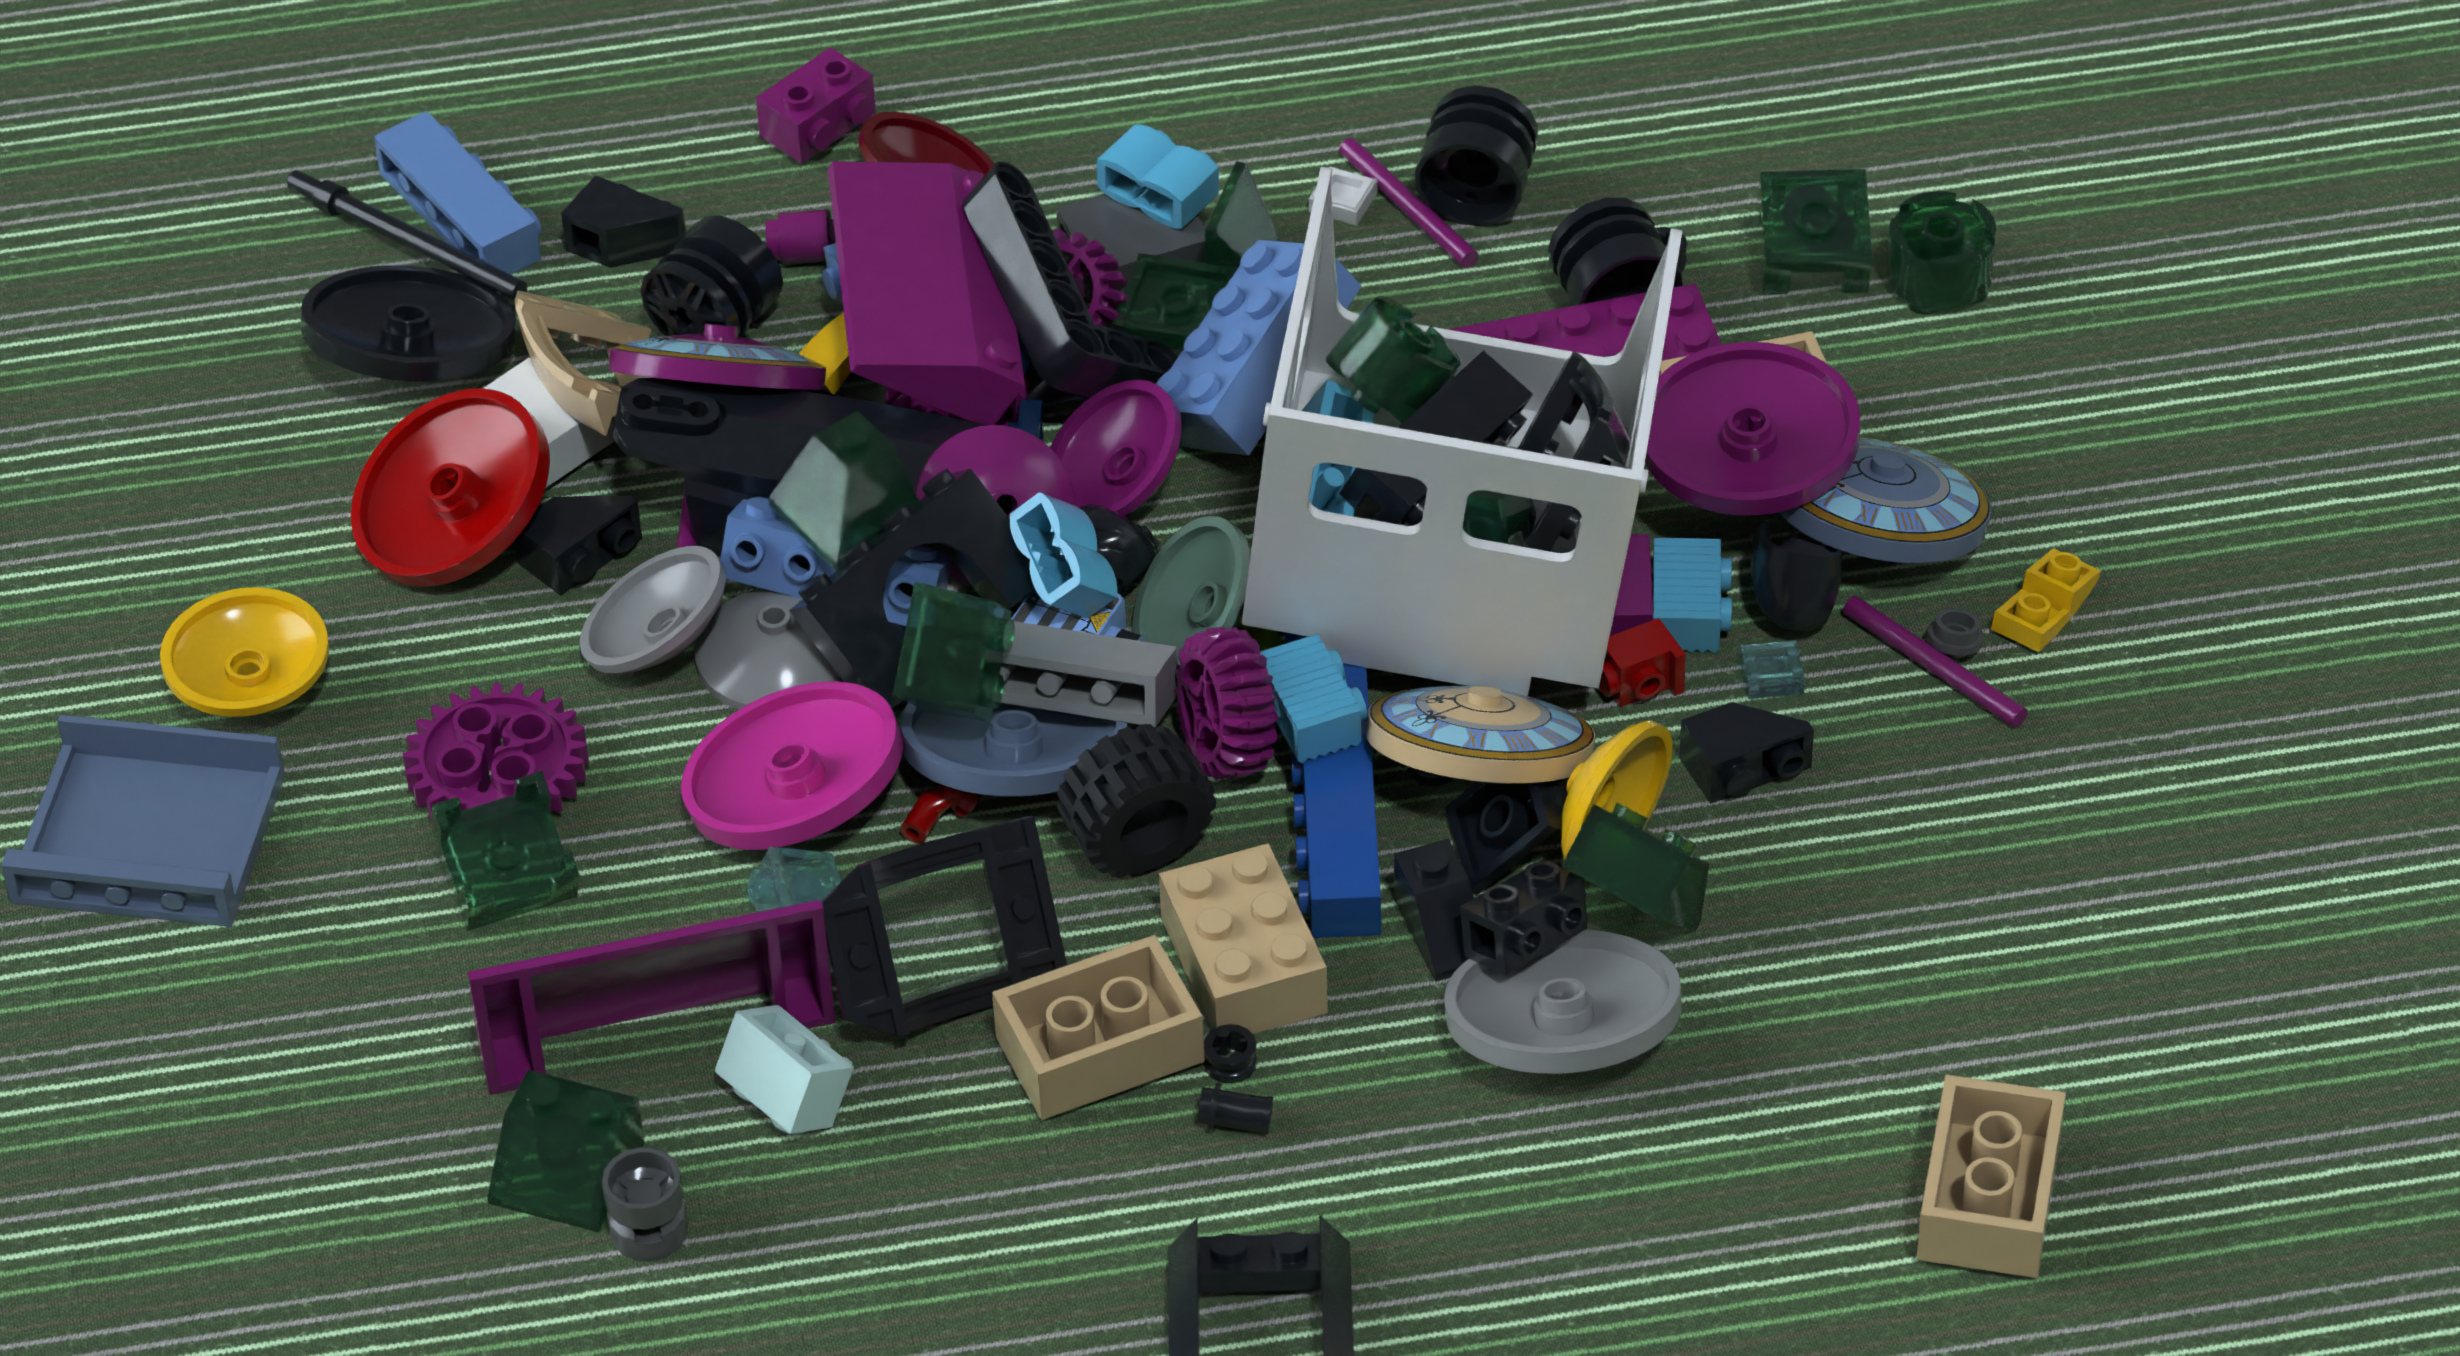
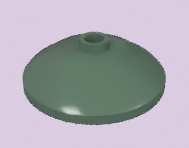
[1132,516,1250,666]

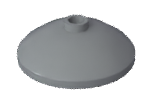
[579,546,726,674]
[694,588,844,709]

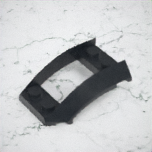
[1494,351,1630,553]
[822,816,1067,1037]
[1168,1214,1354,1356]

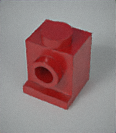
[1599,618,1686,708]

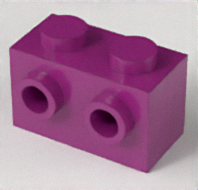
[755,47,876,164]

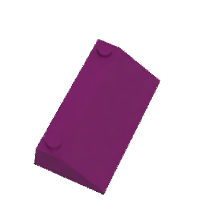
[828,161,1025,425]
[468,899,836,1095]

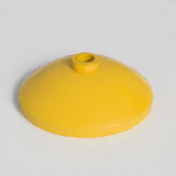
[160,587,329,717]
[1562,721,1673,881]

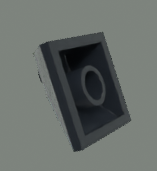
[1445,777,1569,895]

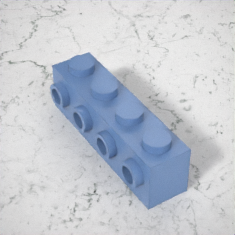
[720,497,952,632]

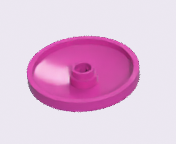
[681,681,903,850]

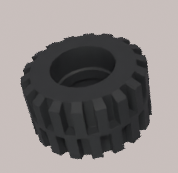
[1057,724,1216,878]

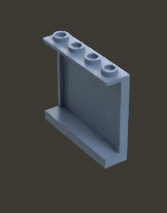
[1,715,285,927]

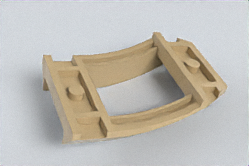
[514,291,653,436]

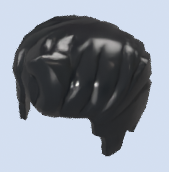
[1079,503,1161,595]

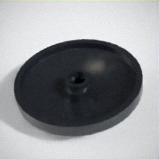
[301,265,516,382]

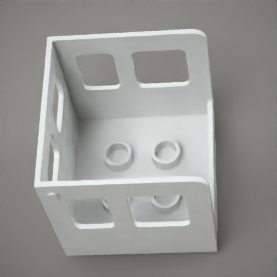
[1241,167,1682,696]

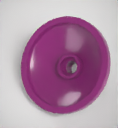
[1050,380,1182,517]
[913,425,1076,588]

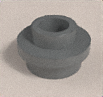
[1927,608,1984,658]

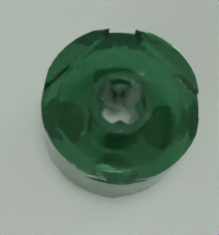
[1886,191,1996,315]
[1325,296,1461,423]

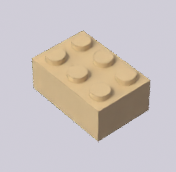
[1159,843,1328,1034]
[992,935,1205,1120]
[1917,1075,2066,1278]

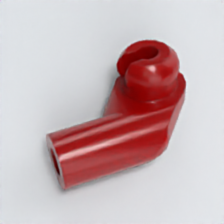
[900,784,980,843]

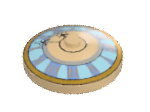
[1366,686,1595,783]

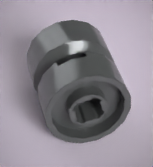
[602,1147,688,1261]

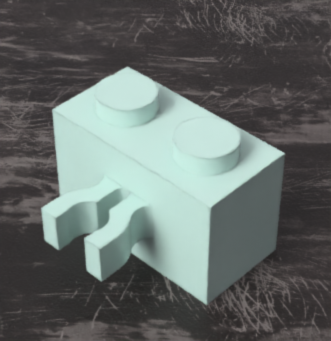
[714,1005,854,1135]

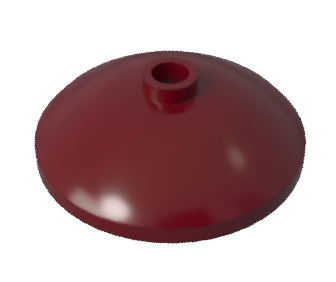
[858,112,995,175]

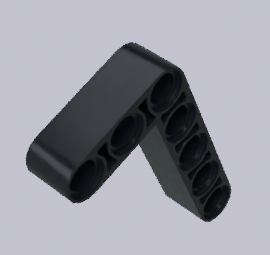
[963,161,1178,398]

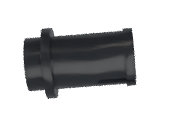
[1197,1083,1274,1135]

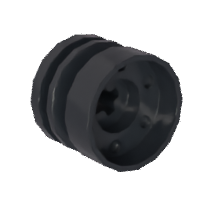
[1415,85,1538,227]
[1548,197,1683,306]
[640,215,783,337]

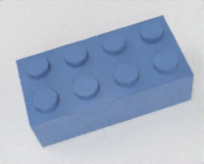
[1156,240,1362,456]

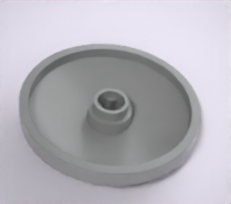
[1444,930,1682,1074]

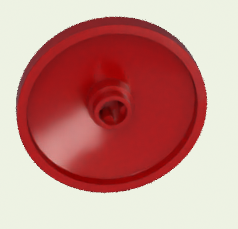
[351,388,550,587]

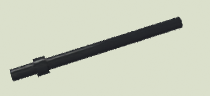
[287,170,527,300]

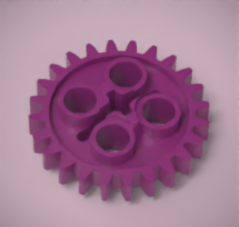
[403,682,589,836]

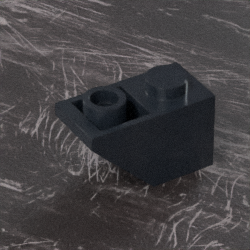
[561,175,686,268]
[514,495,642,596]
[1679,702,1814,804]

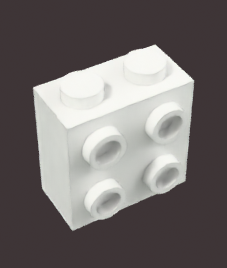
[483,357,615,488]

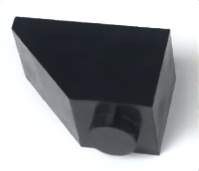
[1394,838,1474,982]

